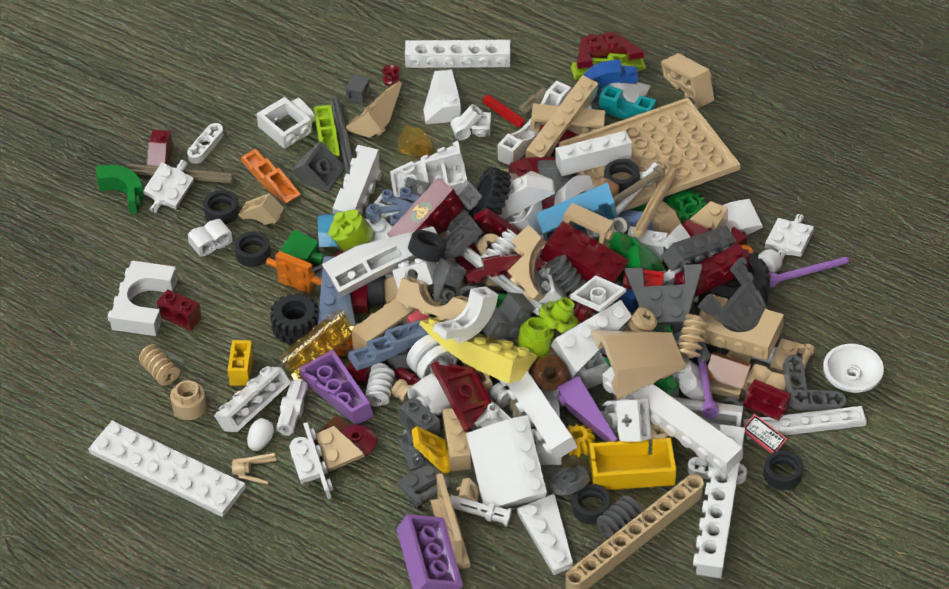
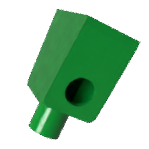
[280,230,326,265]

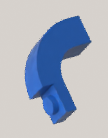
[583,60,638,102]

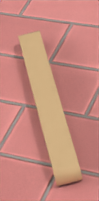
[565,474,704,589]

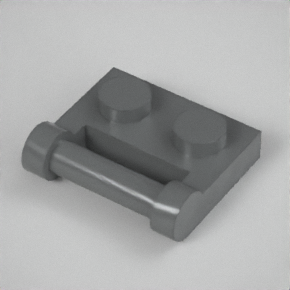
[397,462,452,507]

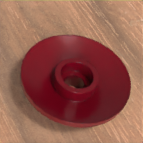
[340,425,376,457]

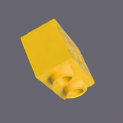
[227,340,254,386]

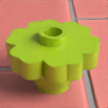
[539,297,578,333]

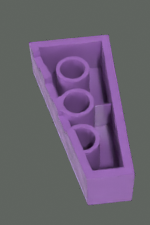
[299,350,373,425]

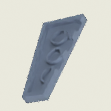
[318,257,356,331]

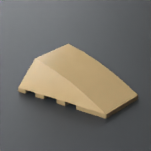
[591,330,686,400]

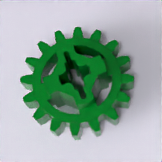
[666,189,706,223]

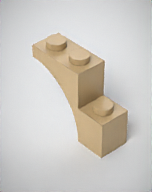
[508,225,547,302]

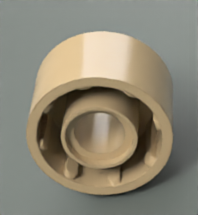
[170,380,207,420]

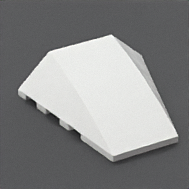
[390,141,468,198]

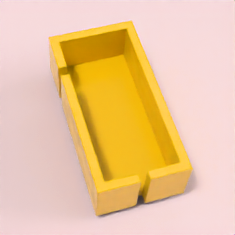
[589,438,676,490]

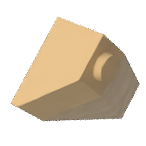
[346,81,402,138]

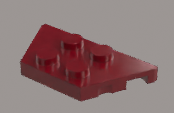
[430,361,492,432]

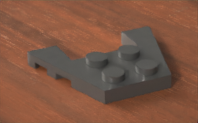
[413,209,483,262]
[698,257,767,332]
[625,264,702,325]

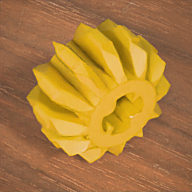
[567,423,595,458]

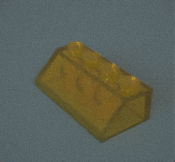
[277,309,354,380]

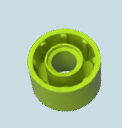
[517,317,554,357]

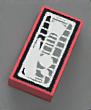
[744,414,787,453]

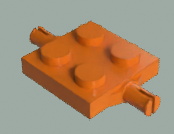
[266,251,322,294]

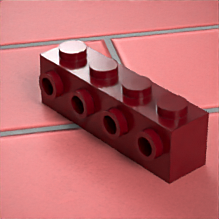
[674,244,750,298]

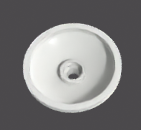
[823,344,884,392]

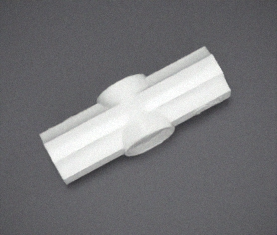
[277,378,308,436]

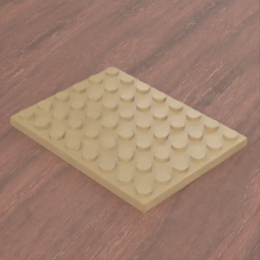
[558,98,741,212]

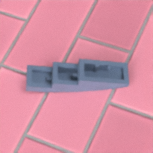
[348,320,429,371]

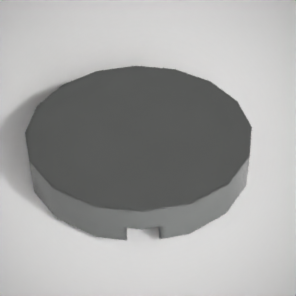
[549,465,590,495]

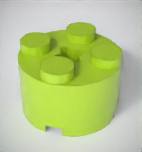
[328,210,373,252]

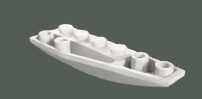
[322,227,437,298]

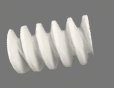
[481,229,517,258]
[365,363,395,407]

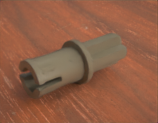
[520,88,547,114]

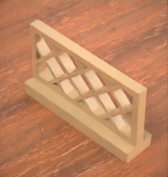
[431,473,470,570]

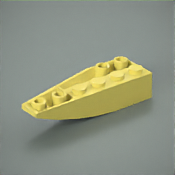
[420,317,537,384]

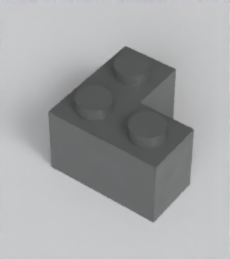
[482,293,535,339]

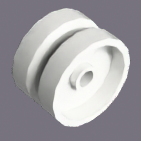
[406,335,458,379]

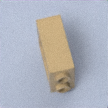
[562,203,614,248]

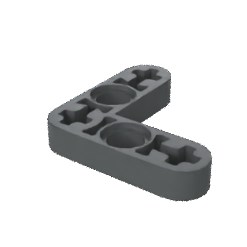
[783,354,846,411]

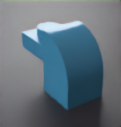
[318,214,338,247]

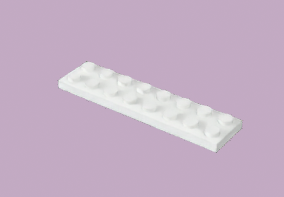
[88,421,246,517]

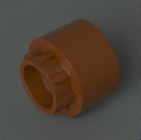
[531,355,568,391]

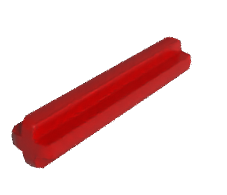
[483,94,525,128]

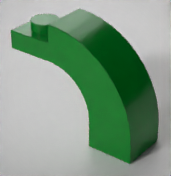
[96,164,144,214]

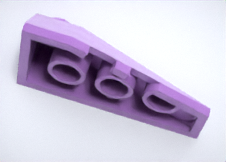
[557,376,617,442]

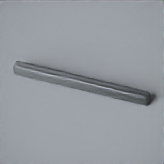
[330,97,353,174]

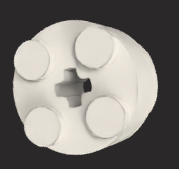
[407,373,451,417]

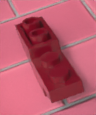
[465,254,545,283]

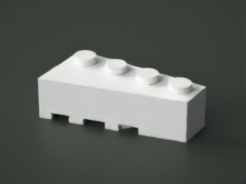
[332,145,382,215]
[551,300,632,378]

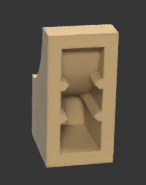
[238,193,284,225]

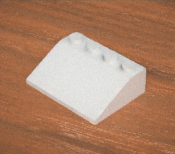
[466,415,547,512]

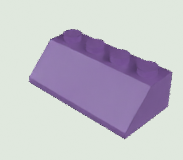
[396,514,463,589]

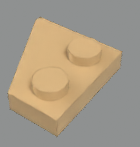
[316,426,365,472]

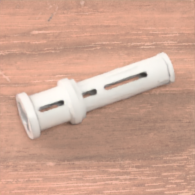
[450,495,512,527]

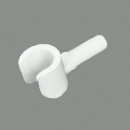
[474,403,499,427]

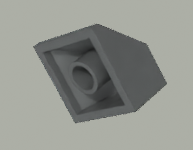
[291,141,345,192]

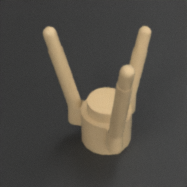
[232,453,277,485]

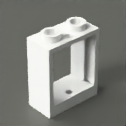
[256,97,312,149]

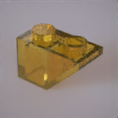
[398,125,434,157]

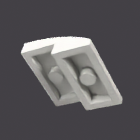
[722,199,763,236]

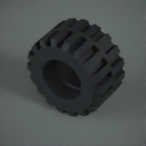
[270,293,319,345]

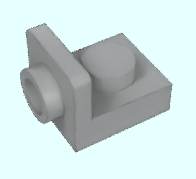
[456,180,482,210]

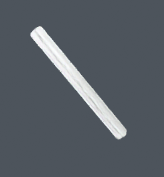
[461,247,543,315]

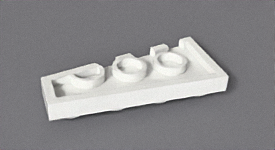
[517,494,573,575]

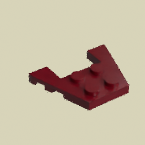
[577,32,644,69]

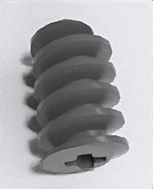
[544,255,586,298]
[597,495,641,539]

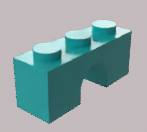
[599,85,656,120]

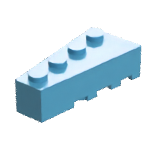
[536,182,617,241]

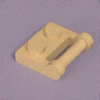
[769,338,815,379]

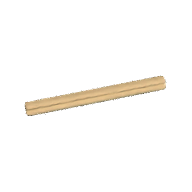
[633,166,677,238]

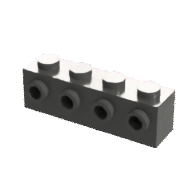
[661,225,736,272]

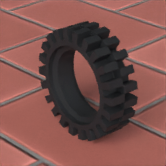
[469,166,511,220]

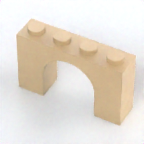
[699,295,784,361]

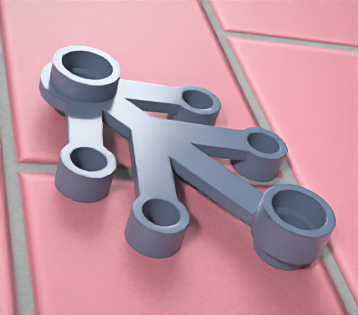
[366,187,419,225]

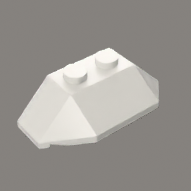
[499,171,555,219]

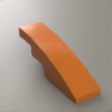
[241,149,301,205]

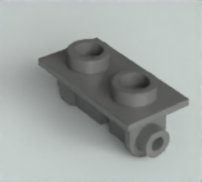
[397,429,429,470]

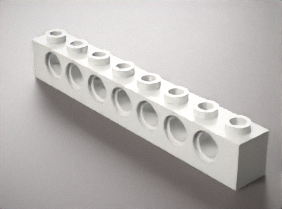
[693,424,745,578]

